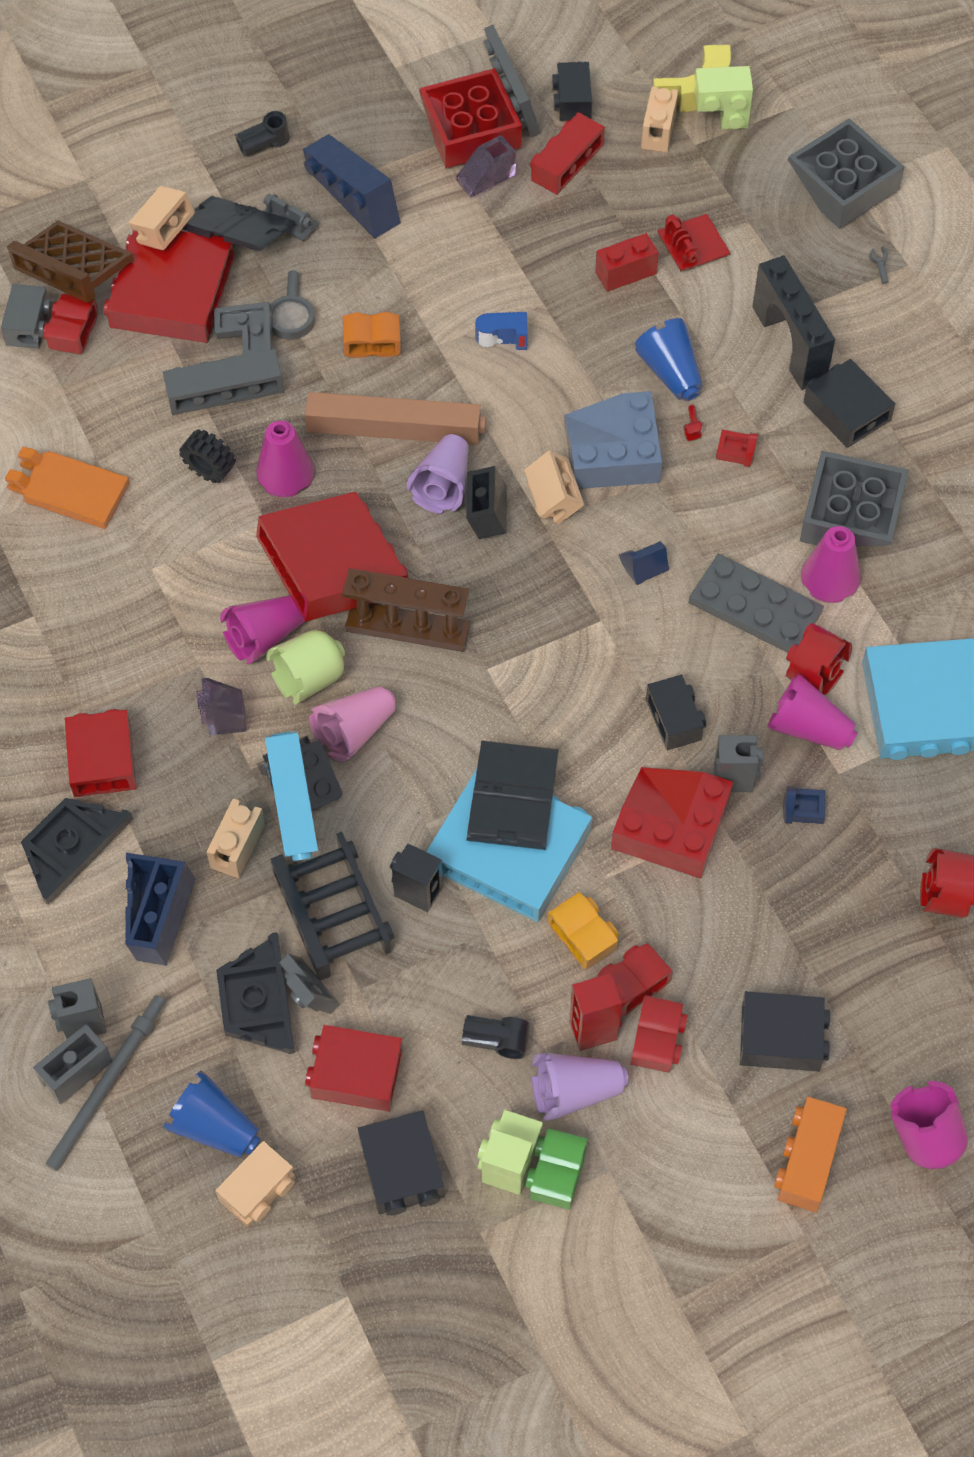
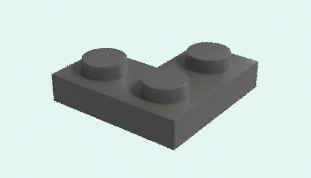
[214,302,273,355]
[279,954,340,1013]

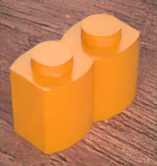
[547,892,619,970]

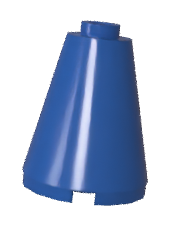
[635,318,703,401]
[163,1070,261,1158]

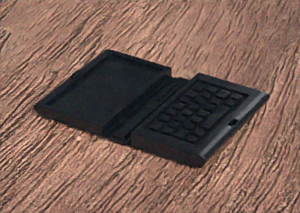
[181,195,295,251]
[466,740,559,850]

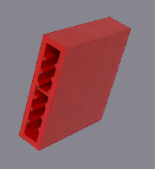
[104,230,235,343]
[256,491,408,622]

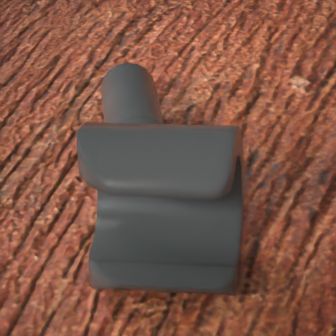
[869,246,889,284]

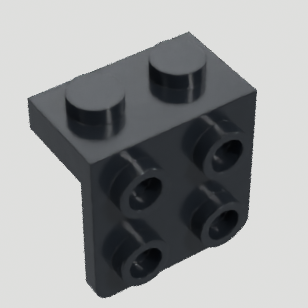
[257,735,342,811]

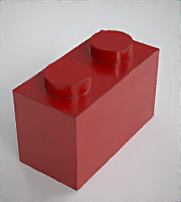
[595,233,659,292]

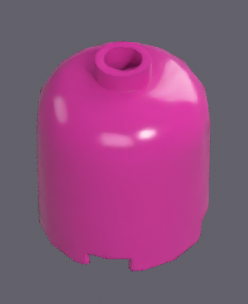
[890,1081,968,1170]

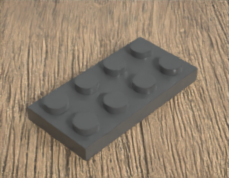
[483,24,541,137]
[689,553,824,653]

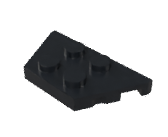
[21,798,133,905]
[216,932,295,1054]

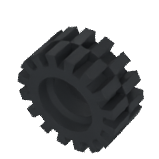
[179,429,236,483]

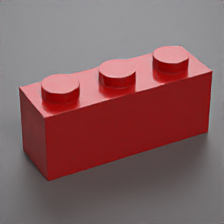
[530,112,605,195]
[569,973,625,1051]

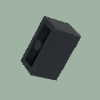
[552,62,592,121]
[466,466,507,539]
[646,674,706,751]
[390,843,443,913]

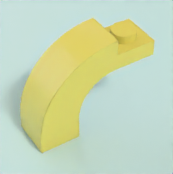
[653,45,731,112]

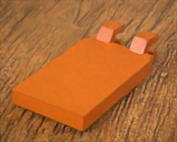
[5,446,130,529]

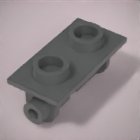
[263,194,319,241]

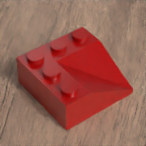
[419,68,522,168]
[611,767,733,879]

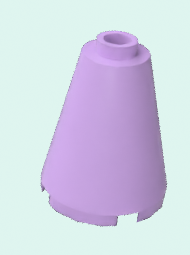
[407,434,469,513]
[532,1052,628,1121]

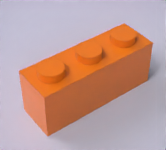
[774,1096,847,1213]

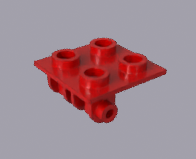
[657,214,730,272]

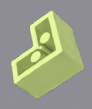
[694,66,753,129]
[477,1110,543,1195]

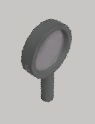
[271,270,315,340]

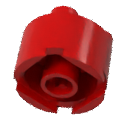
[786,623,852,695]
[920,848,974,918]

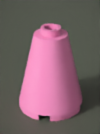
[309,686,396,762]

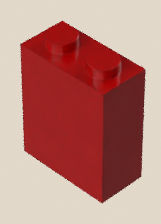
[65,709,137,798]
[305,1025,403,1112]

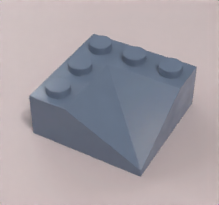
[564,391,662,489]

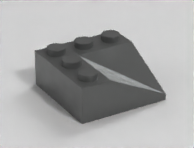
[788,118,905,228]
[799,450,908,547]

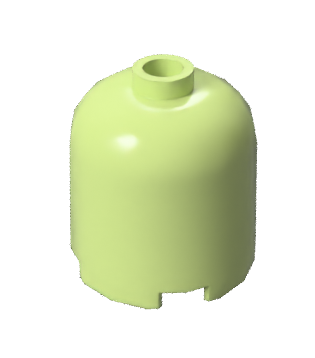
[267,630,345,705]

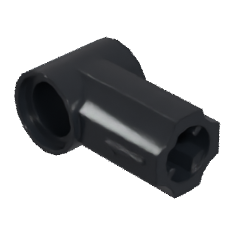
[235,111,290,156]
[462,1015,531,1059]

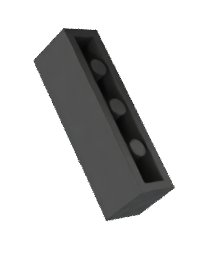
[162,349,284,415]

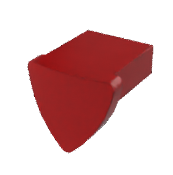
[716,429,758,467]

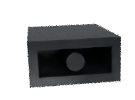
[803,358,895,448]
[740,991,830,1072]
[358,1110,445,1216]

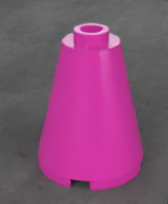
[256,421,314,497]
[801,526,861,603]
[220,595,305,665]
[767,674,858,750]

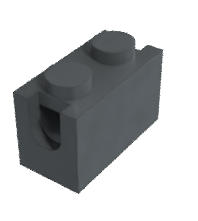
[1,284,53,349]
[713,735,764,792]
[48,978,107,1039]
[33,1024,112,1104]

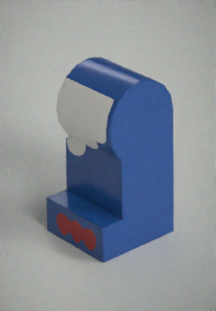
[475,312,527,350]

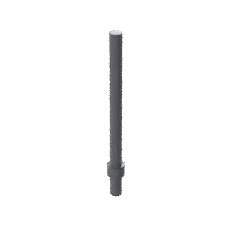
[45,995,166,1171]

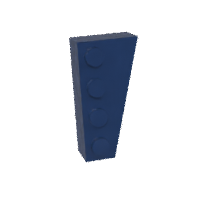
[303,134,401,239]

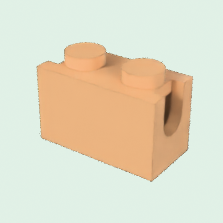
[641,86,678,152]
[129,186,195,250]
[524,450,584,524]
[207,798,265,879]
[215,1141,295,1227]

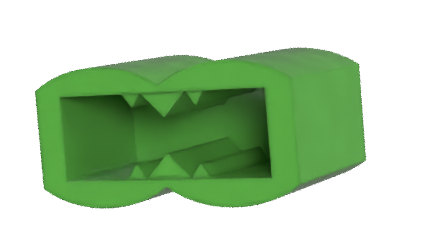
[525,1128,588,1210]

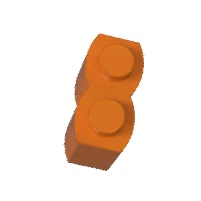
[343,312,400,358]

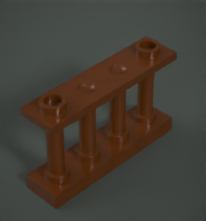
[342,568,470,652]

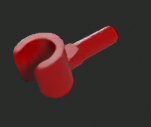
[684,405,702,441]

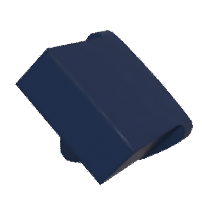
[619,541,669,585]
[783,786,825,824]

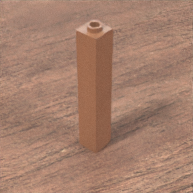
[305,392,486,445]

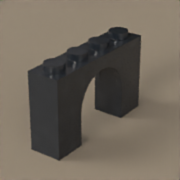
[752,255,836,390]

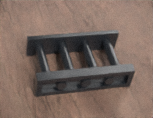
[270,831,394,981]

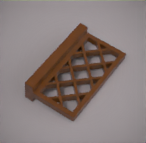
[7,220,134,303]

